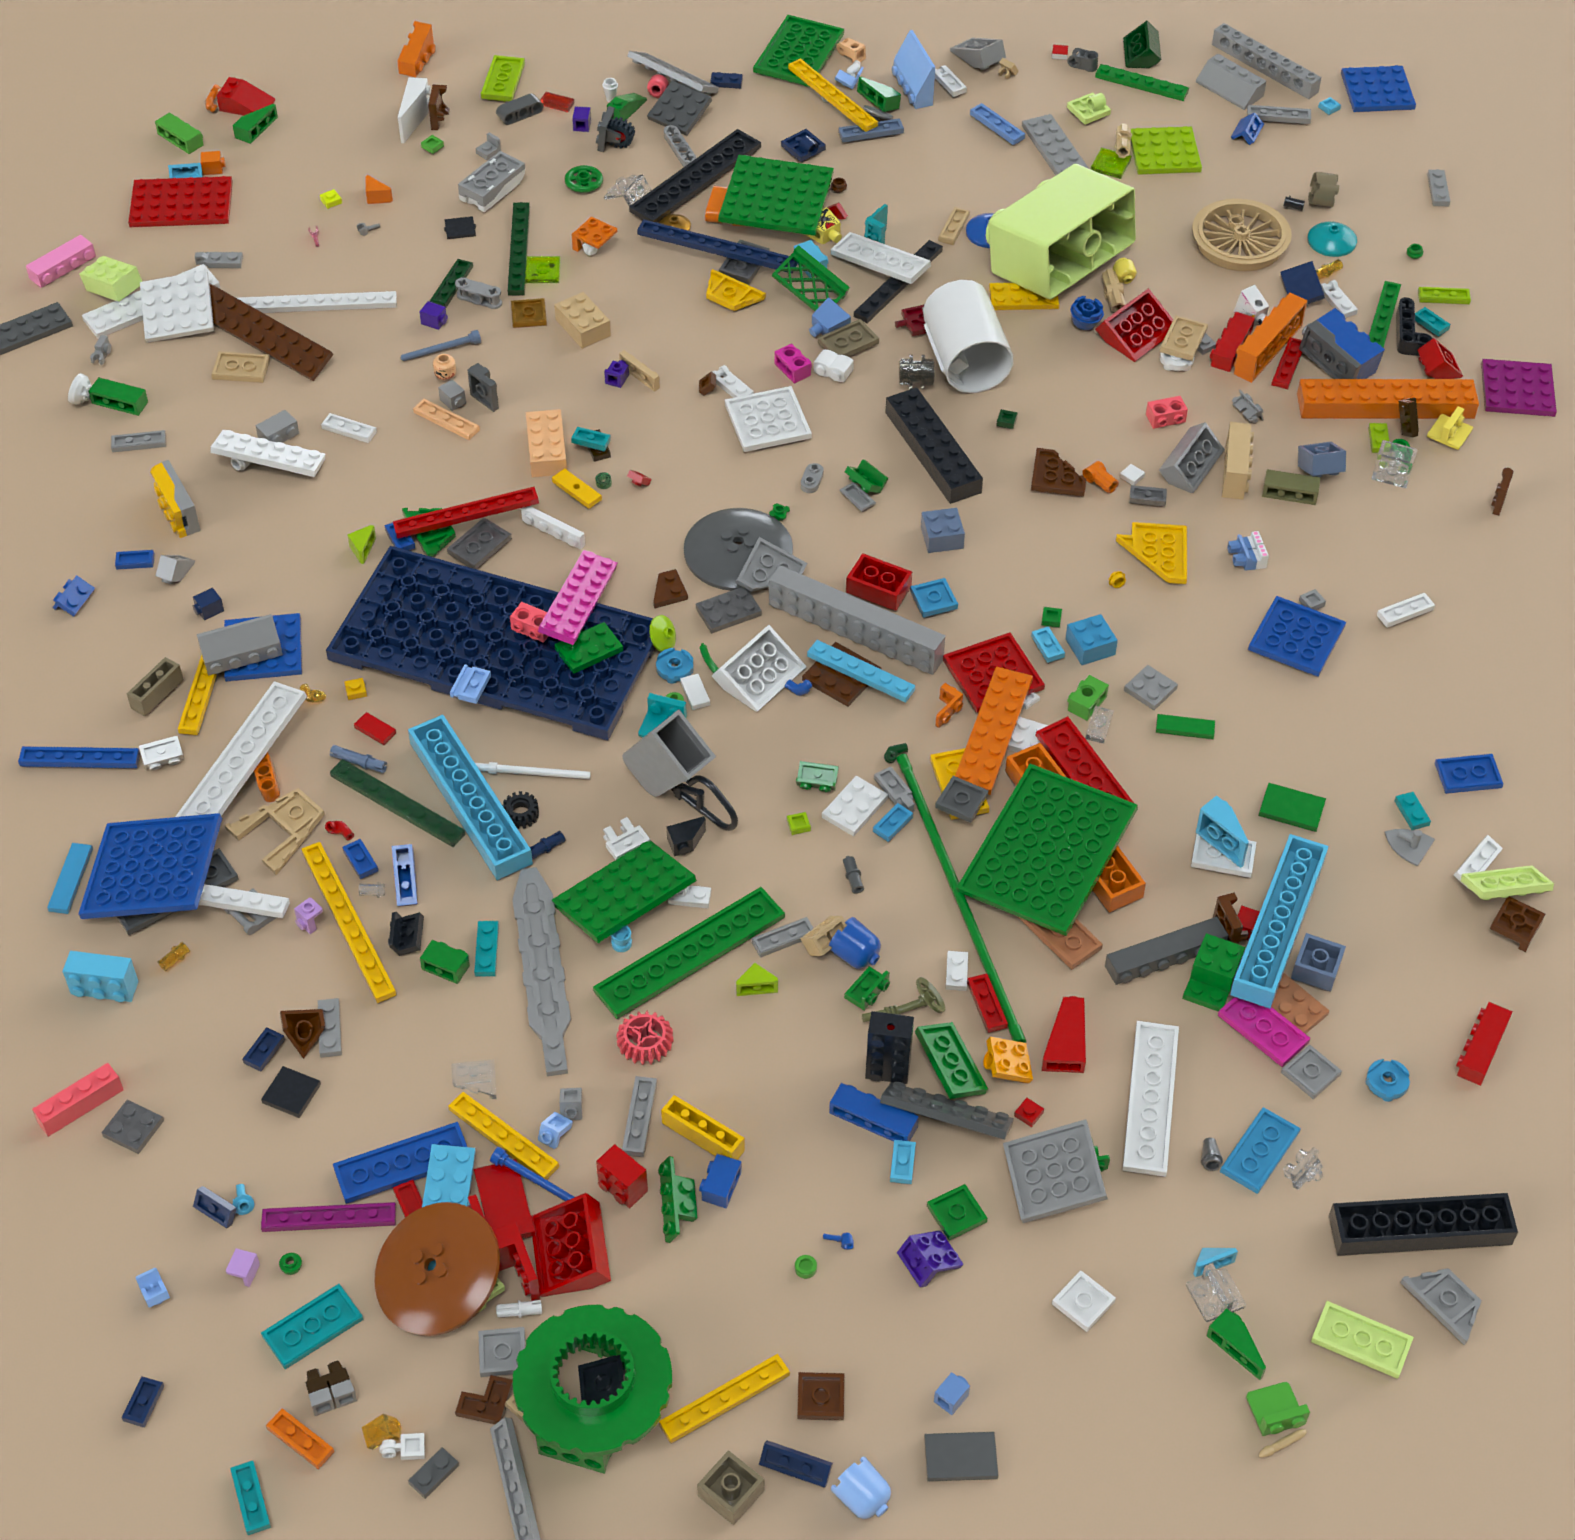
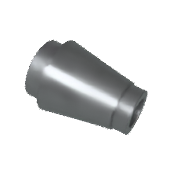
[1201,1138,1223,1171]

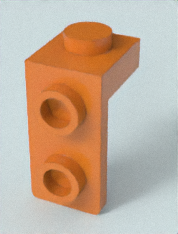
[935,683,963,728]

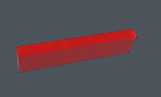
[1271,337,1303,390]

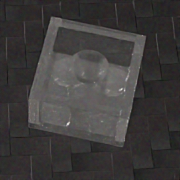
[1372,440,1418,488]

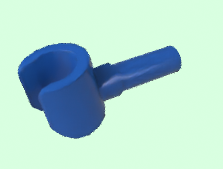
[823,1233,854,1250]

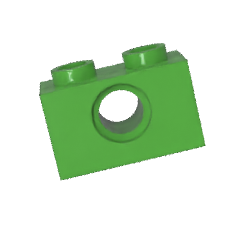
[1067,675,1109,721]

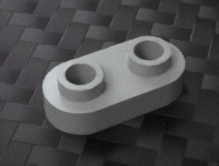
[801,463,824,493]

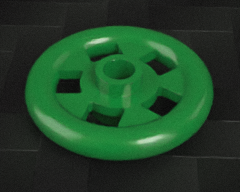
[564,165,603,193]

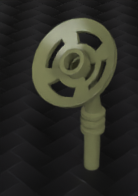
[862,977,945,1022]

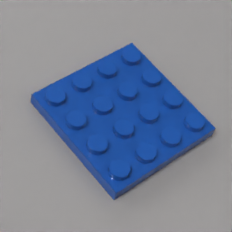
[1341,65,1416,112]
[1248,596,1346,677]
[224,613,302,682]

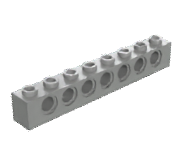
[1212,23,1322,99]

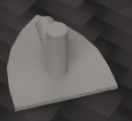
[1384,829,1435,866]

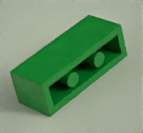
[88,377,148,416]

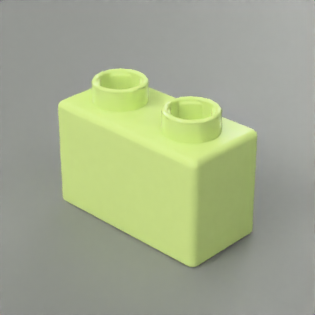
[986,164,1136,300]

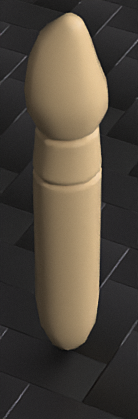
[1259,1429,1307,1458]

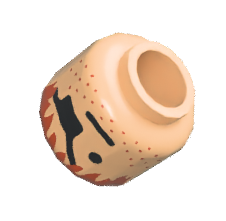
[433,354,456,380]

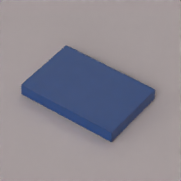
[1435,754,1504,794]

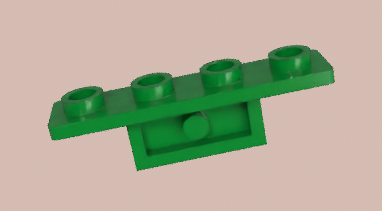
[658,1156,698,1243]

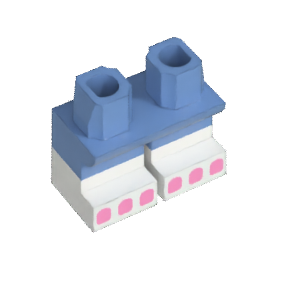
[1227,531,1269,571]

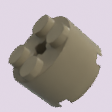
[1308,172,1339,207]

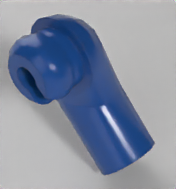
[785,679,812,696]

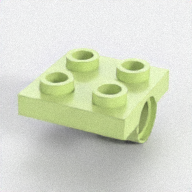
[1067,92,1111,124]

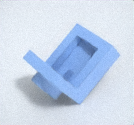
[136,1268,170,1308]

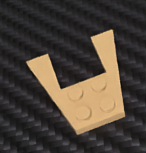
[225,788,325,875]

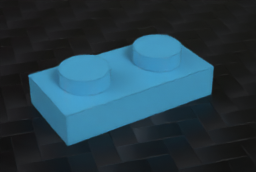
[873,803,913,842]

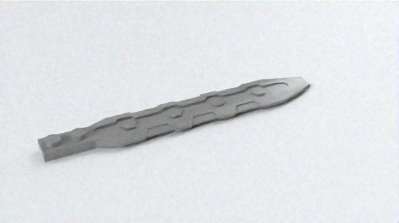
[512,867,571,1077]

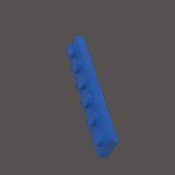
[18,746,140,768]

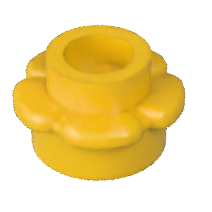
[1109,571,1126,588]

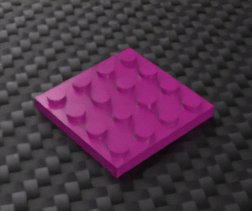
[1481,359,1557,417]

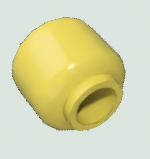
[1113,258,1137,284]

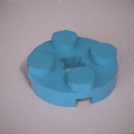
[656,648,693,684]
[1365,1059,1410,1102]

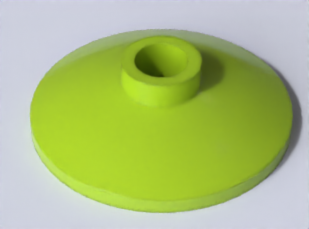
[650,615,676,652]

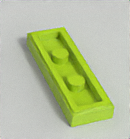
[1418,287,1471,304]

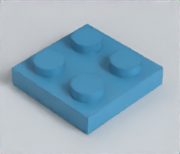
[910,578,958,618]

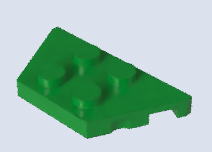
[402,508,456,557]

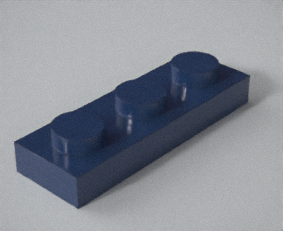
[759,1440,833,1488]

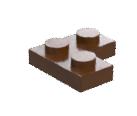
[455,1375,513,1424]

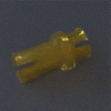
[157,942,190,972]

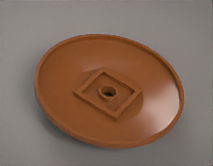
[374,1202,500,1336]

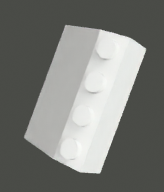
[712,625,807,712]

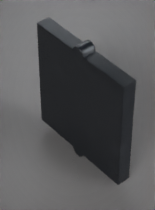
[444,216,476,239]

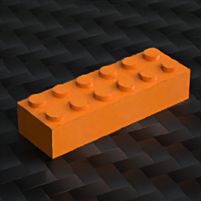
[1234,293,1308,383]

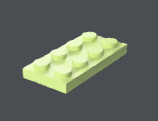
[1461,865,1554,900]
[1311,1301,1414,1379]

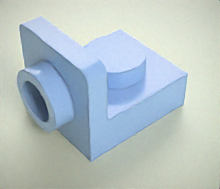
[538,1112,573,1149]

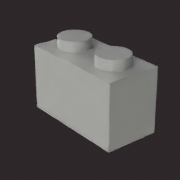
[255,410,299,443]

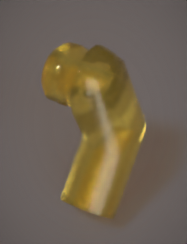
[300,684,326,702]

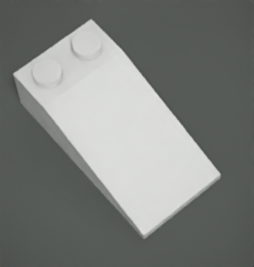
[398,77,431,143]

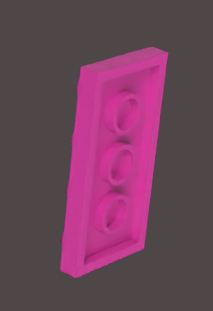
[1218,997,1311,1067]

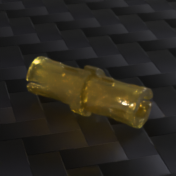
[1316,259,1343,280]

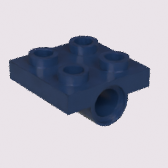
[781,129,826,162]

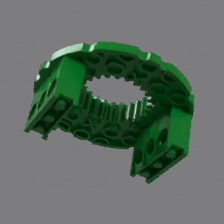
[513,1304,672,1474]

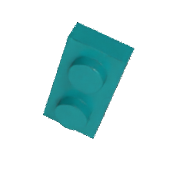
[1415,307,1451,337]
[571,427,611,451]
[1394,792,1431,830]

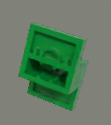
[1182,933,1246,1012]

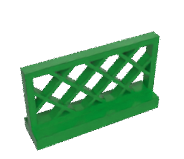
[772,245,850,311]

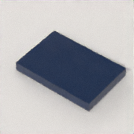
[1280,261,1325,304]

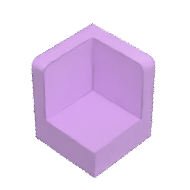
[226,1248,260,1287]

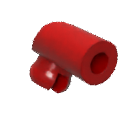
[325,821,354,840]

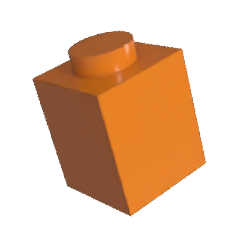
[201,151,225,175]

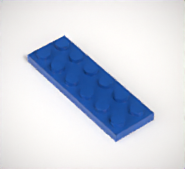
[333,1121,467,1204]

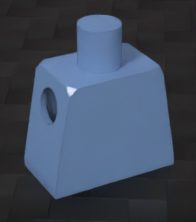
[809,298,851,337]

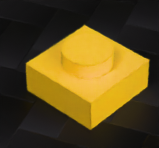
[344,678,367,700]

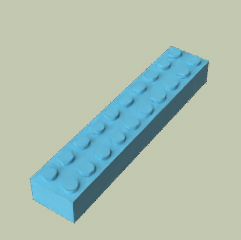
[408,715,533,880]
[1230,834,1329,1009]

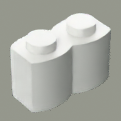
[813,350,854,382]

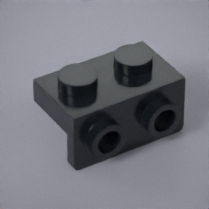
[388,912,424,956]

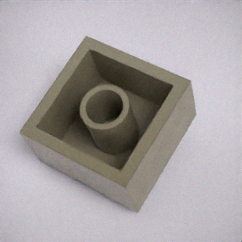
[697,1450,764,1525]

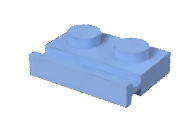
[450,665,491,704]

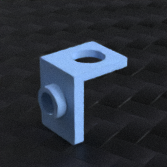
[834,67,864,89]

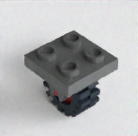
[596,106,635,152]

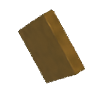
[511,298,547,328]

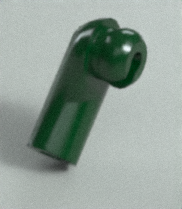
[884,743,908,763]

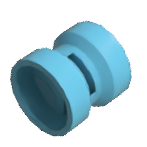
[611,925,632,952]

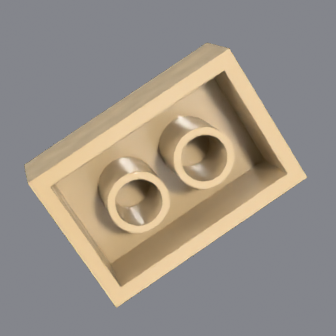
[554,292,611,349]

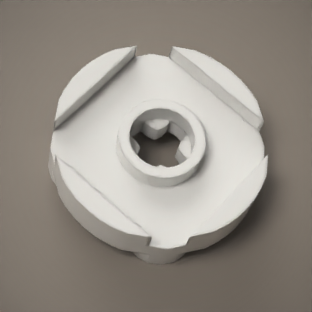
[1160,353,1195,371]

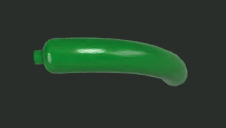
[699,643,719,673]

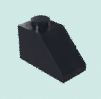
[666,816,706,857]

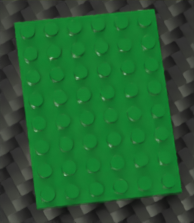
[956,764,1138,936]

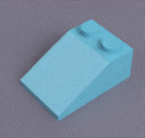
[1196,795,1249,868]

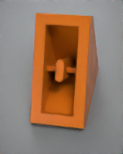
[365,175,393,204]

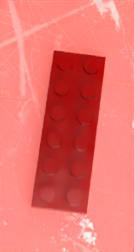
[1035,716,1134,803]

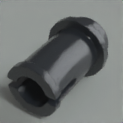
[1283,195,1305,211]

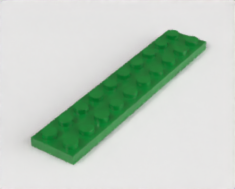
[593,887,785,1019]

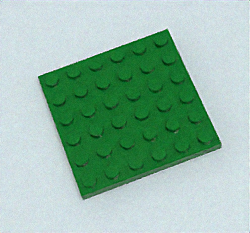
[718,155,834,236]

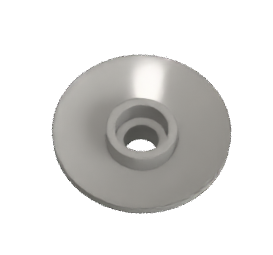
[863,105,893,122]

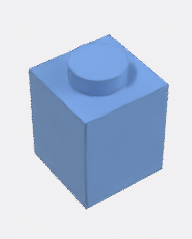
[934,1372,970,1415]

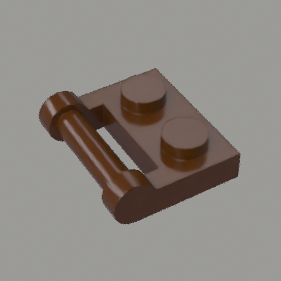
[1491,468,1514,516]

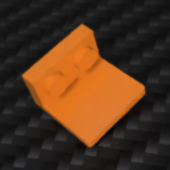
[572,216,618,252]

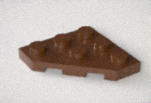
[1031,448,1086,497]

